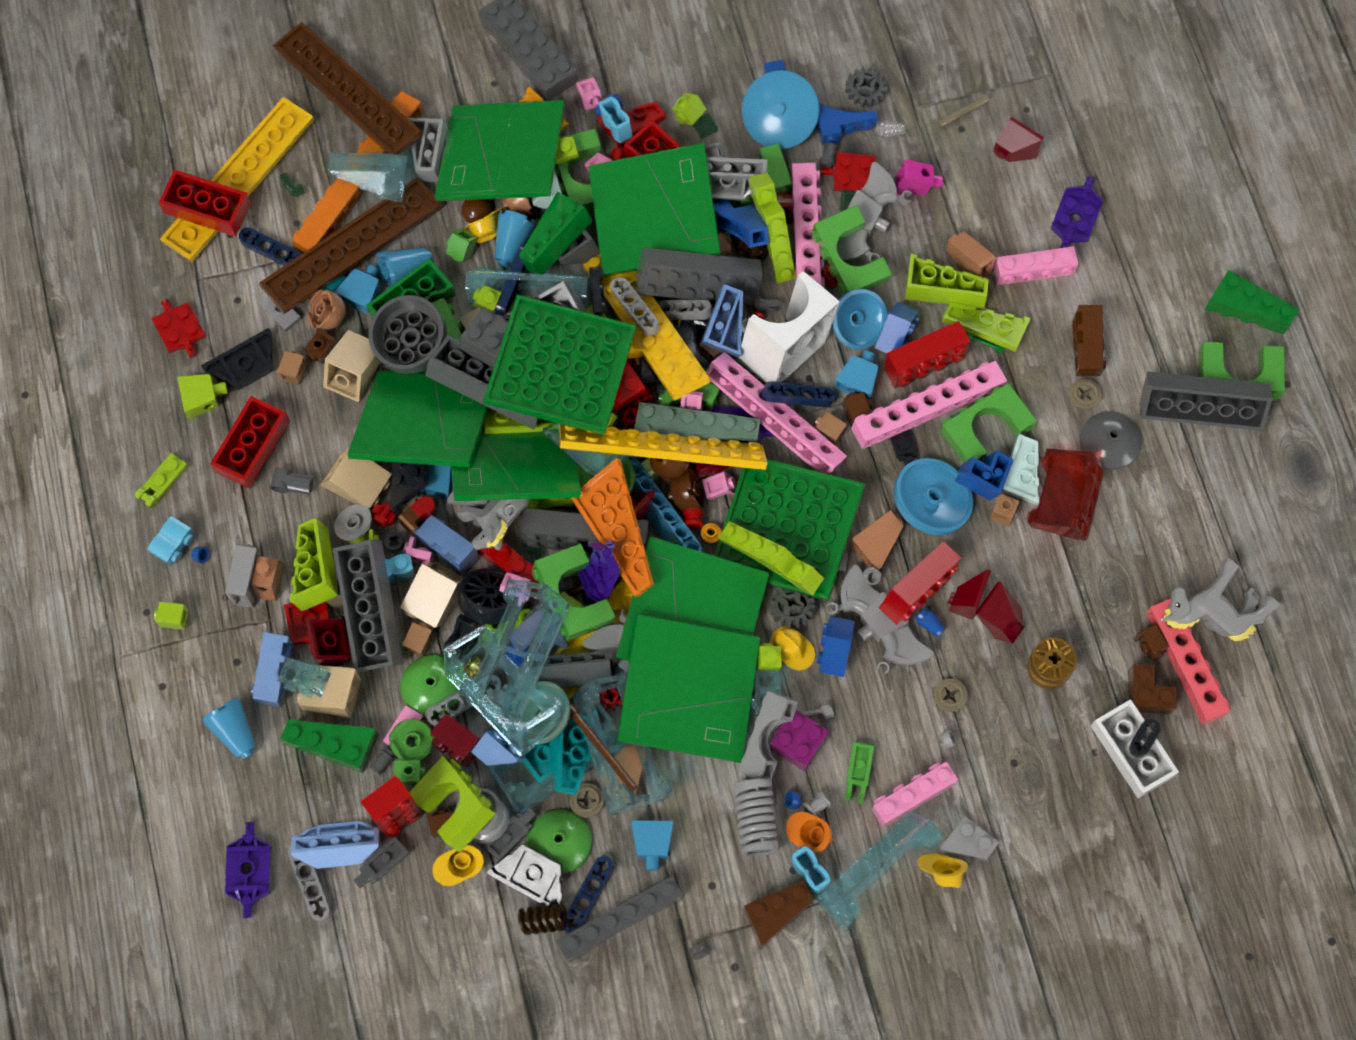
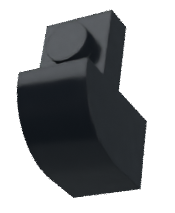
[441,613,479,666]

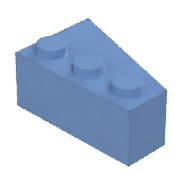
[700,284,743,358]
[415,515,479,576]
[251,632,296,708]

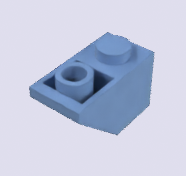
[471,730,526,765]

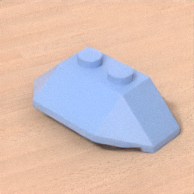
[291,821,379,869]

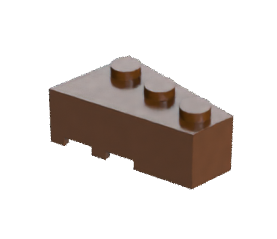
[1072,305,1106,377]
[744,880,813,950]

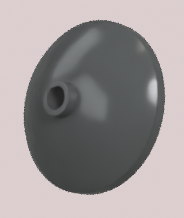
[1080,412,1142,470]

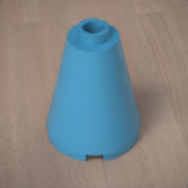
[494,210,537,267]
[376,248,433,289]
[202,698,256,759]

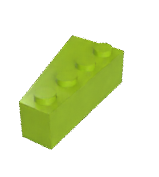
[905,253,989,309]
[289,518,339,611]

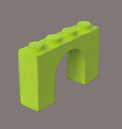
[409,756,496,852]

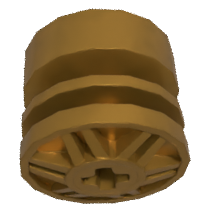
[1027,638,1077,690]

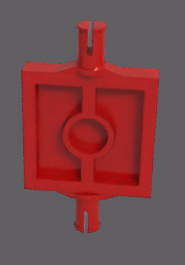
[821,152,876,193]
[151,299,206,358]
[284,601,330,655]

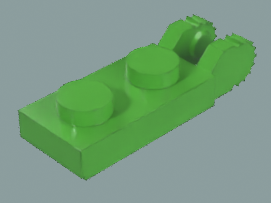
[845,741,874,804]

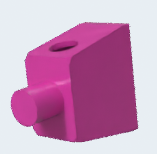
[895,159,943,195]

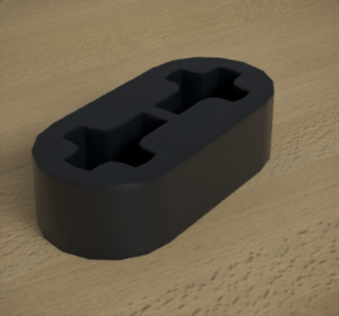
[1129,719,1160,758]

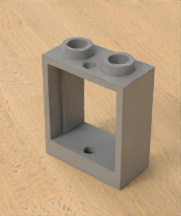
[225,544,262,608]

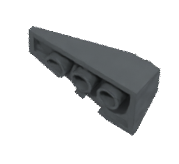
[540,208,600,264]

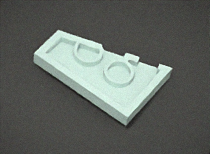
[1002,434,1039,505]

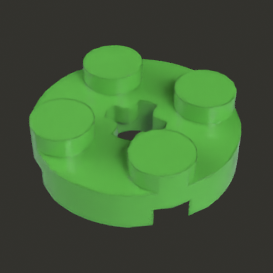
[389,719,433,761]

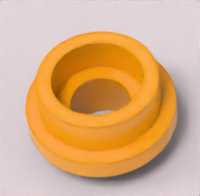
[701,523,721,544]

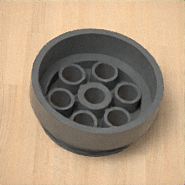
[369,295,448,374]

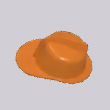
[786,811,834,853]

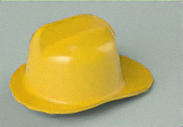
[464,207,506,243]
[770,626,815,671]
[432,845,484,886]
[917,853,968,888]

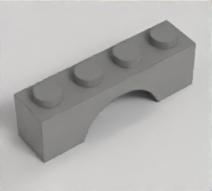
[739,691,799,780]

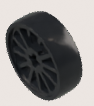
[458,569,519,625]

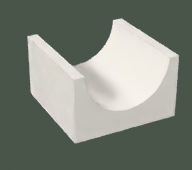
[737,271,840,384]

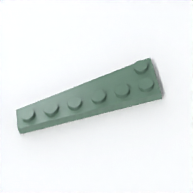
[635,402,760,441]

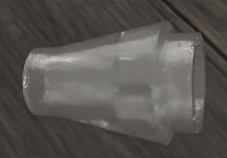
[876,119,906,139]

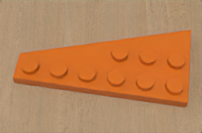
[571,458,654,597]

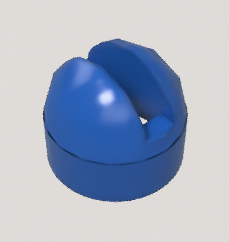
[191,546,210,564]
[784,791,802,809]

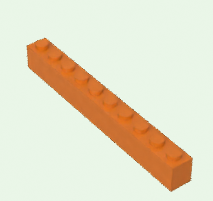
[292,91,423,253]

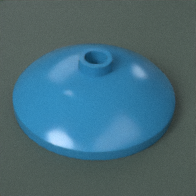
[832,289,887,349]

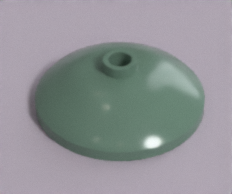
[509,681,570,744]

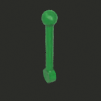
[966,332,1004,354]

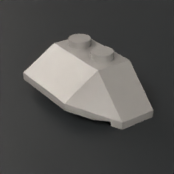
[707,157,768,200]

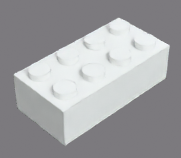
[1091,699,1179,798]

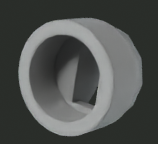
[863,567,881,585]
[939,729,957,748]

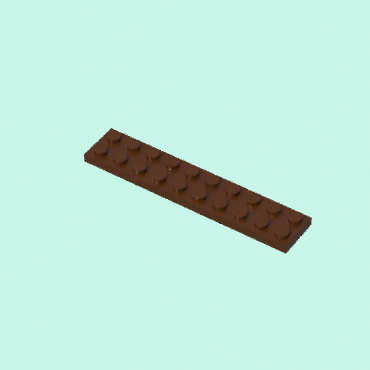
[273,21,423,160]
[259,177,442,314]

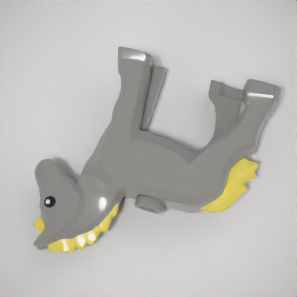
[457,499,530,550]
[1160,558,1280,641]

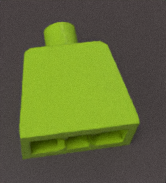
[177,374,228,419]

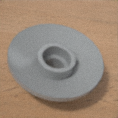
[334,504,372,541]

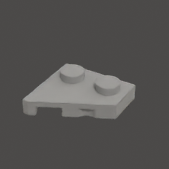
[939,816,999,861]

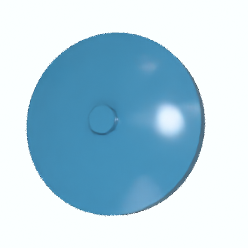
[742,70,820,150]
[893,458,973,535]

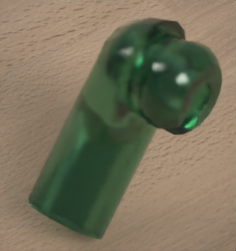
[279,173,304,197]

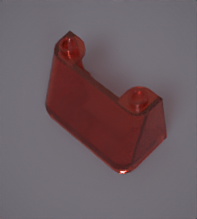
[1027,449,1103,541]

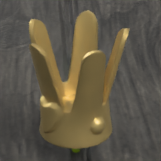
[459,657,483,684]

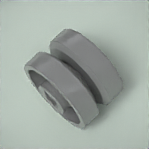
[455,788,510,844]

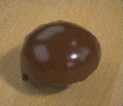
[461,199,492,224]

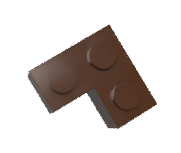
[1128,664,1176,714]

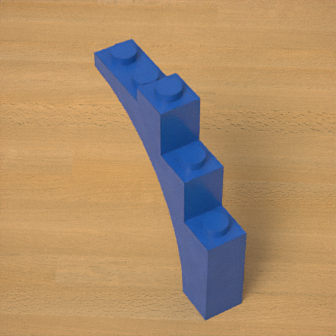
[763,60,878,145]
[713,199,769,248]

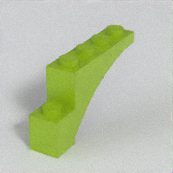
[748,172,796,284]
[718,521,824,595]

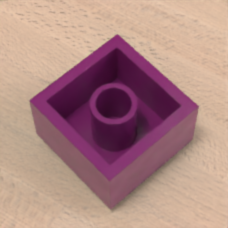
[770,710,829,772]

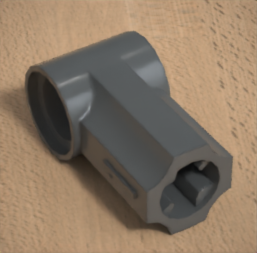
[270,467,314,495]

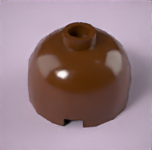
[650,458,690,481]
[668,469,704,510]

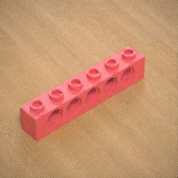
[1146,599,1230,726]

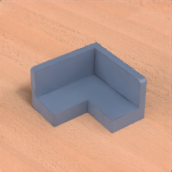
[508,609,568,655]

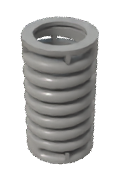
[734,779,779,856]

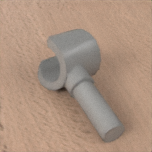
[803,705,834,719]

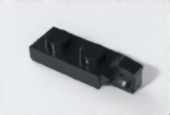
[589,267,606,316]
[890,417,917,466]

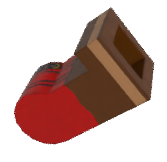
[398,496,436,537]

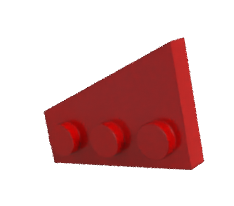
[597,102,667,146]

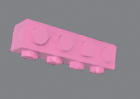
[993,246,1078,285]
[872,762,958,828]

